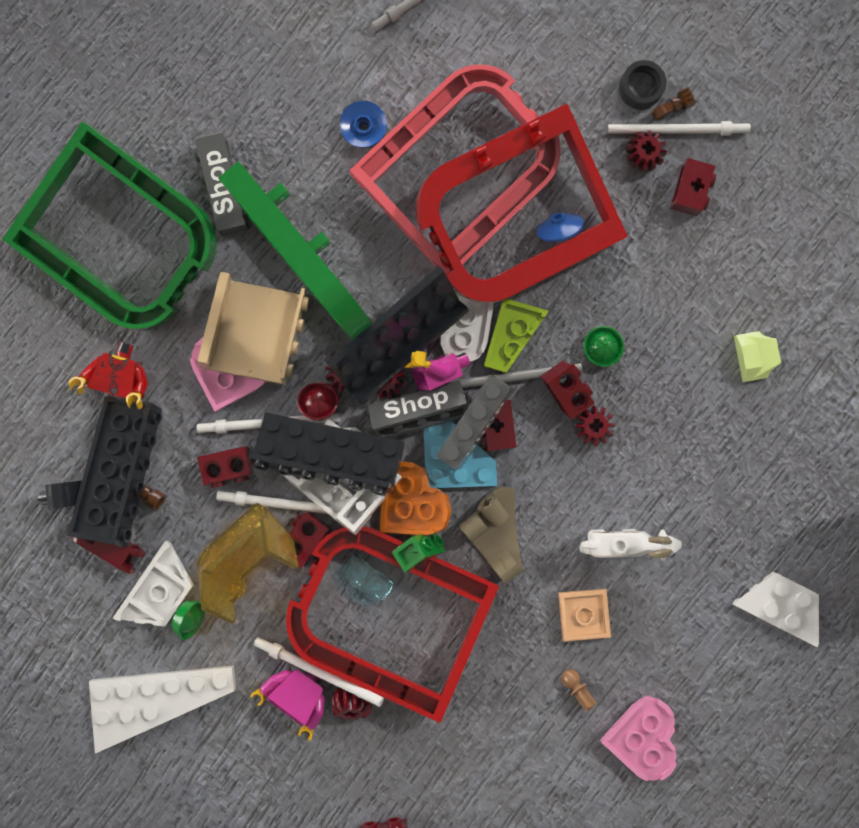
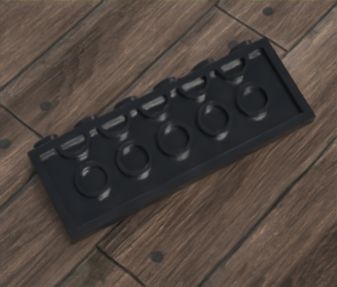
[326,266,469,404]
[67,396,162,548]
[248,412,405,496]

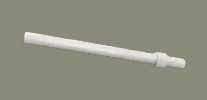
[607,121,751,136]
[197,413,340,434]
[216,491,327,514]
[254,637,384,707]

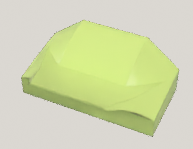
[734,331,781,382]

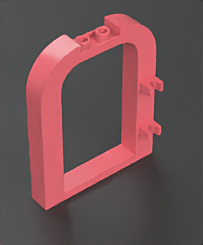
[349,65,561,273]

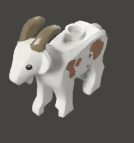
[579,529,682,561]

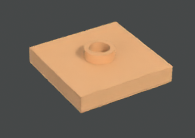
[558,588,611,642]

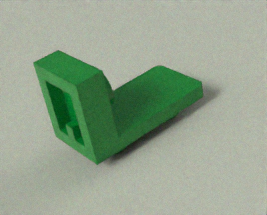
[392,534,446,573]

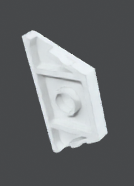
[113,541,194,627]
[732,572,819,647]

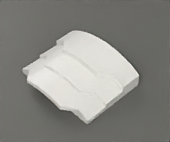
[283,419,402,535]

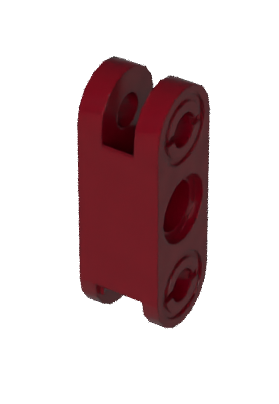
[71,538,146,574]

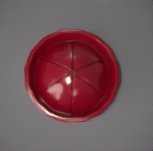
[297,382,339,421]

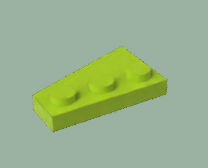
[483,299,549,373]

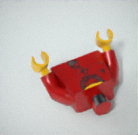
[69,342,149,409]

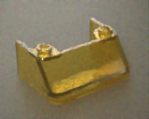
[197,503,298,624]

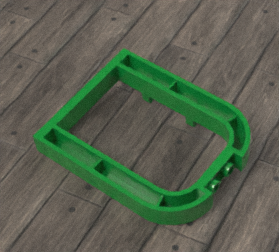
[2,121,217,329]
[218,161,372,340]

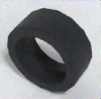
[619,60,667,110]

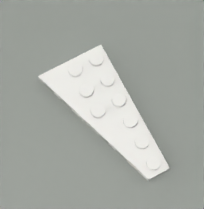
[89,665,236,753]

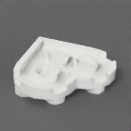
[440,293,494,362]

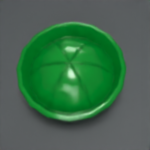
[583,326,625,367]
[171,600,205,641]

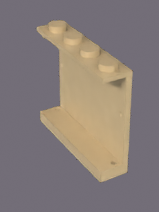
[197,272,309,385]

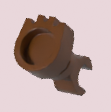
[652,87,696,121]
[140,485,168,511]

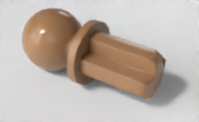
[561,669,596,711]

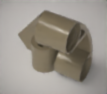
[459,486,523,585]

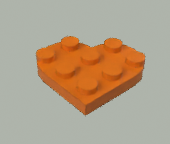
[380,461,451,535]

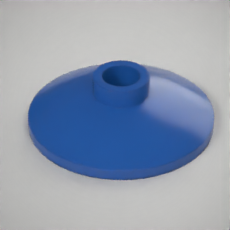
[340,101,387,148]
[537,213,584,242]

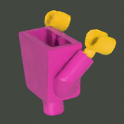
[405,351,470,390]
[250,669,325,741]

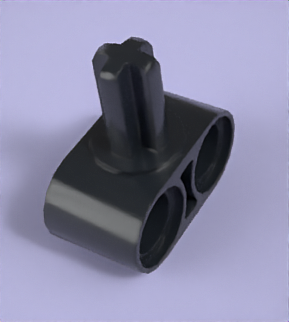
[37,480,82,509]

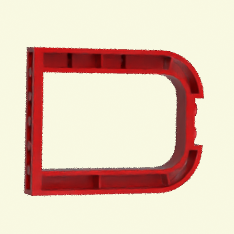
[416,103,628,302]
[286,526,499,723]

